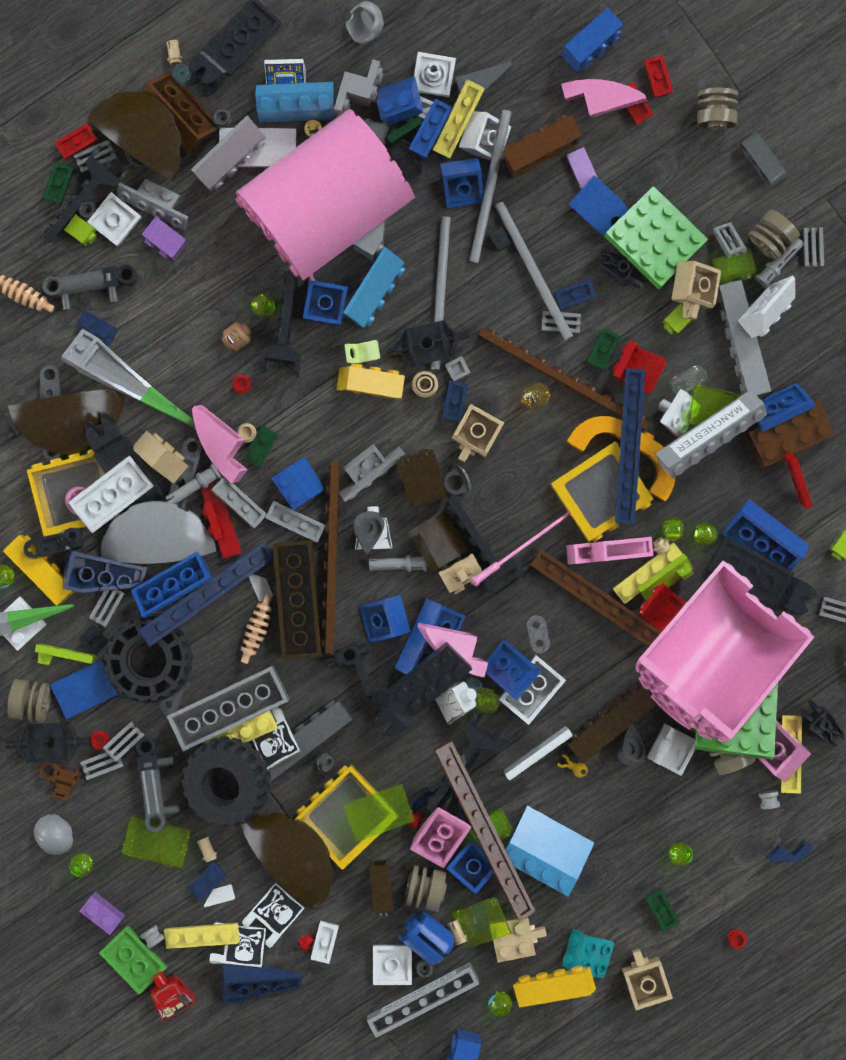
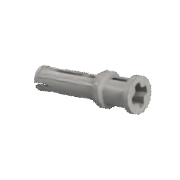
[754,238,804,288]
[166,463,222,504]
[369,555,427,572]

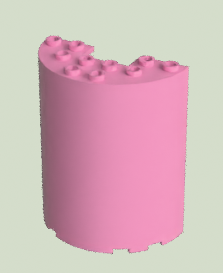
[235,109,415,280]
[636,561,814,742]

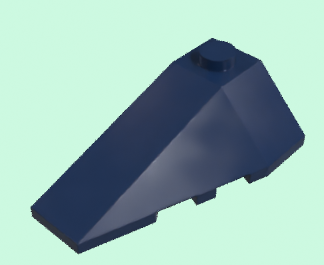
[63,551,147,593]
[221,964,302,1005]

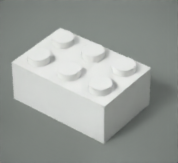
[498,655,566,725]

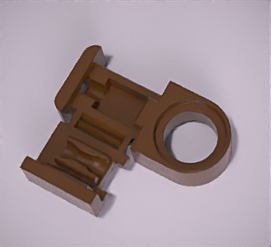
[39,762,80,801]

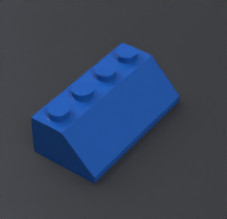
[721,499,809,571]
[131,551,213,619]
[395,598,466,674]

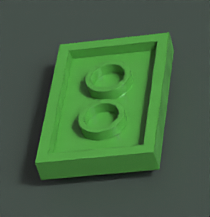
[99,925,168,994]

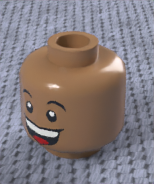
[222,322,251,351]

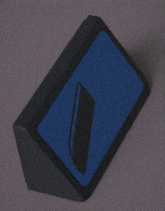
[396,786,432,819]

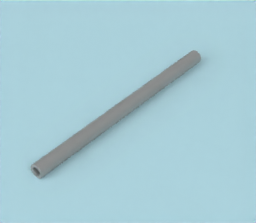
[469,110,511,263]
[495,202,573,340]
[430,216,451,370]

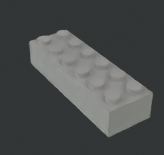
[167,665,290,751]

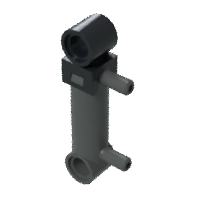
[43,265,139,311]
[136,737,180,832]

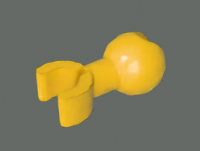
[557,754,588,778]

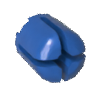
[399,909,454,965]

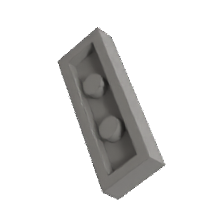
[211,476,267,529]
[266,501,325,543]

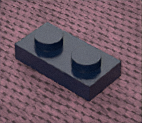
[554,279,597,310]
[76,310,119,346]
[442,381,468,422]
[187,861,228,903]

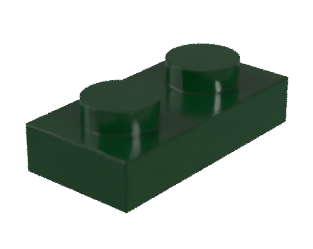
[387,116,423,147]
[42,162,75,205]
[586,328,621,371]
[243,425,279,468]
[645,888,680,932]

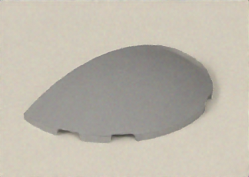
[101,501,216,564]

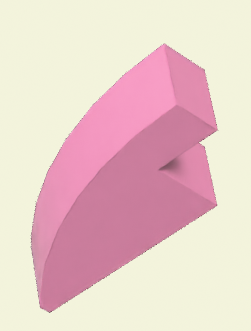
[561,79,647,118]
[192,405,248,483]
[566,537,653,564]
[418,623,488,677]

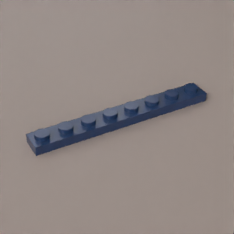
[615,368,646,524]
[138,542,274,647]

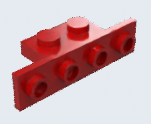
[201,480,242,559]

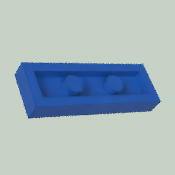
[409,99,452,160]

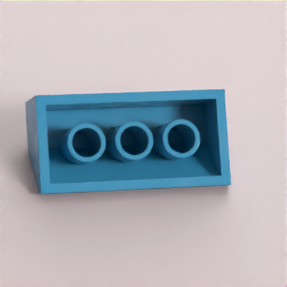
[255,82,336,123]
[343,247,405,329]

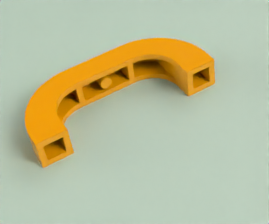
[566,416,675,502]

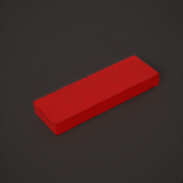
[784,452,813,509]

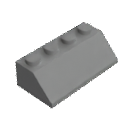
[191,116,266,192]

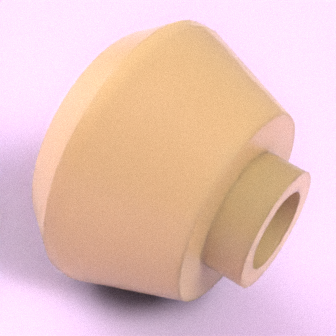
[412,371,438,397]

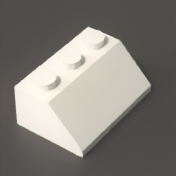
[738,276,795,338]

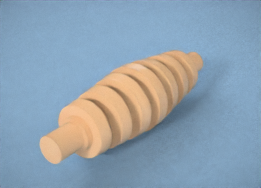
[0,275,55,313]
[241,595,272,664]

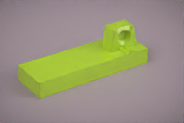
[638,553,694,601]
[35,644,96,665]

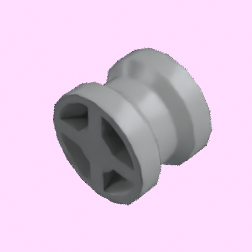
[759,790,780,809]
[140,925,165,949]

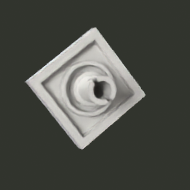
[414,52,456,97]
[658,389,700,438]

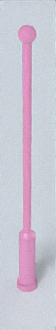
[471,512,570,586]

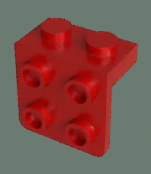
[613,340,667,394]
[639,583,687,632]

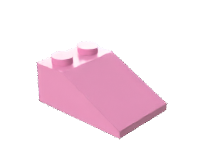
[758,721,811,782]
[410,807,472,868]

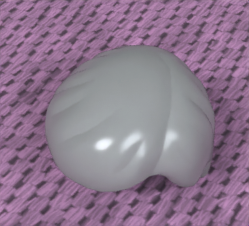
[346,1,384,44]
[34,814,73,855]

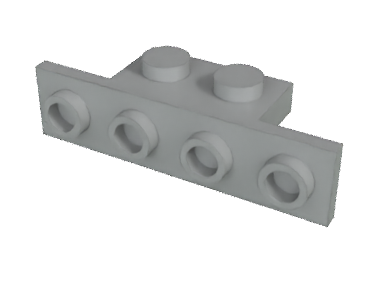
[116,179,188,231]
[339,444,406,502]

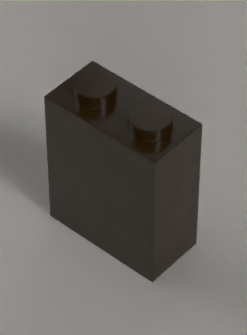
[396,449,448,508]
[409,511,468,572]
[370,859,394,916]

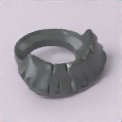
[444,465,471,495]

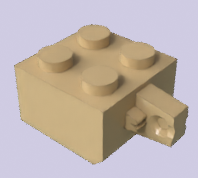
[671,261,721,320]
[452,404,504,463]
[133,431,188,484]
[438,554,482,594]
[489,915,547,963]
[621,949,673,1010]

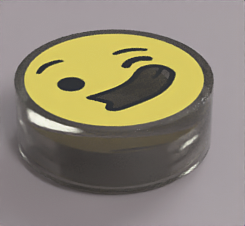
[303,119,323,138]

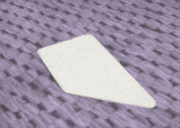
[248,574,273,602]
[204,885,235,907]

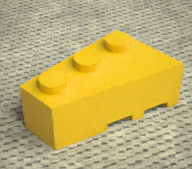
[336,363,405,399]

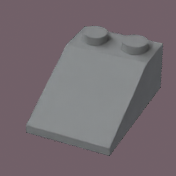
[353,220,386,261]

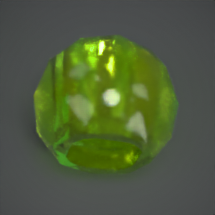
[251,294,275,318]
[661,517,683,541]
[694,522,717,546]
[0,564,15,589]
[669,842,693,867]
[69,853,93,877]
[488,992,513,1016]

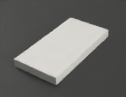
[219,128,296,168]
[68,455,154,533]
[504,726,572,780]

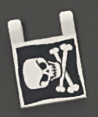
[252,706,300,770]
[242,883,304,948]
[209,922,266,968]

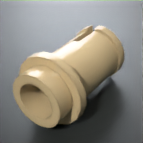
[166,40,183,66]
[197,837,217,863]
[447,919,467,946]

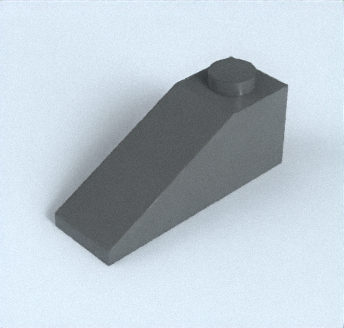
[455,61,512,98]

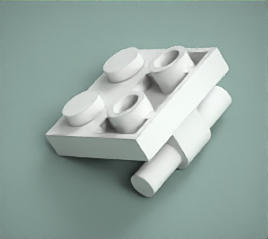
[647,723,695,776]

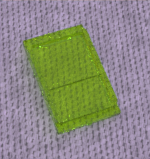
[343,784,415,842]
[122,816,191,868]

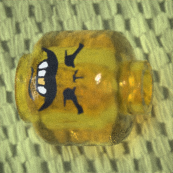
[521,382,550,410]

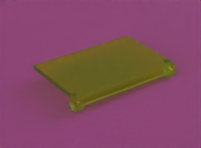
[688,384,742,425]
[452,897,512,947]

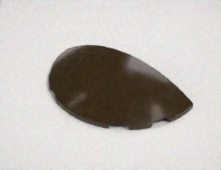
[88,91,182,181]
[8,388,124,454]
[240,812,334,910]

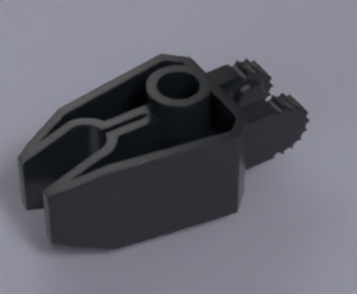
[596,250,646,288]
[799,699,845,747]

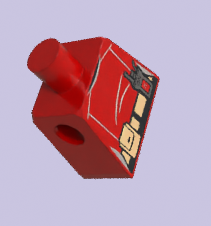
[151,971,195,1022]

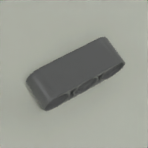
[739,132,788,188]

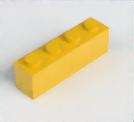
[3,535,74,606]
[513,965,596,1008]

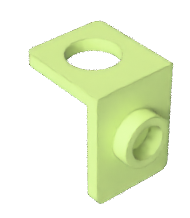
[344,340,380,363]

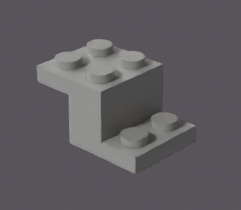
[334,59,383,118]

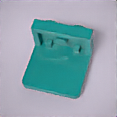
[561,929,614,978]

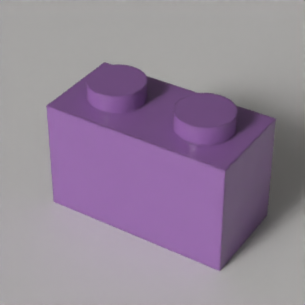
[142,217,188,261]
[80,892,125,935]

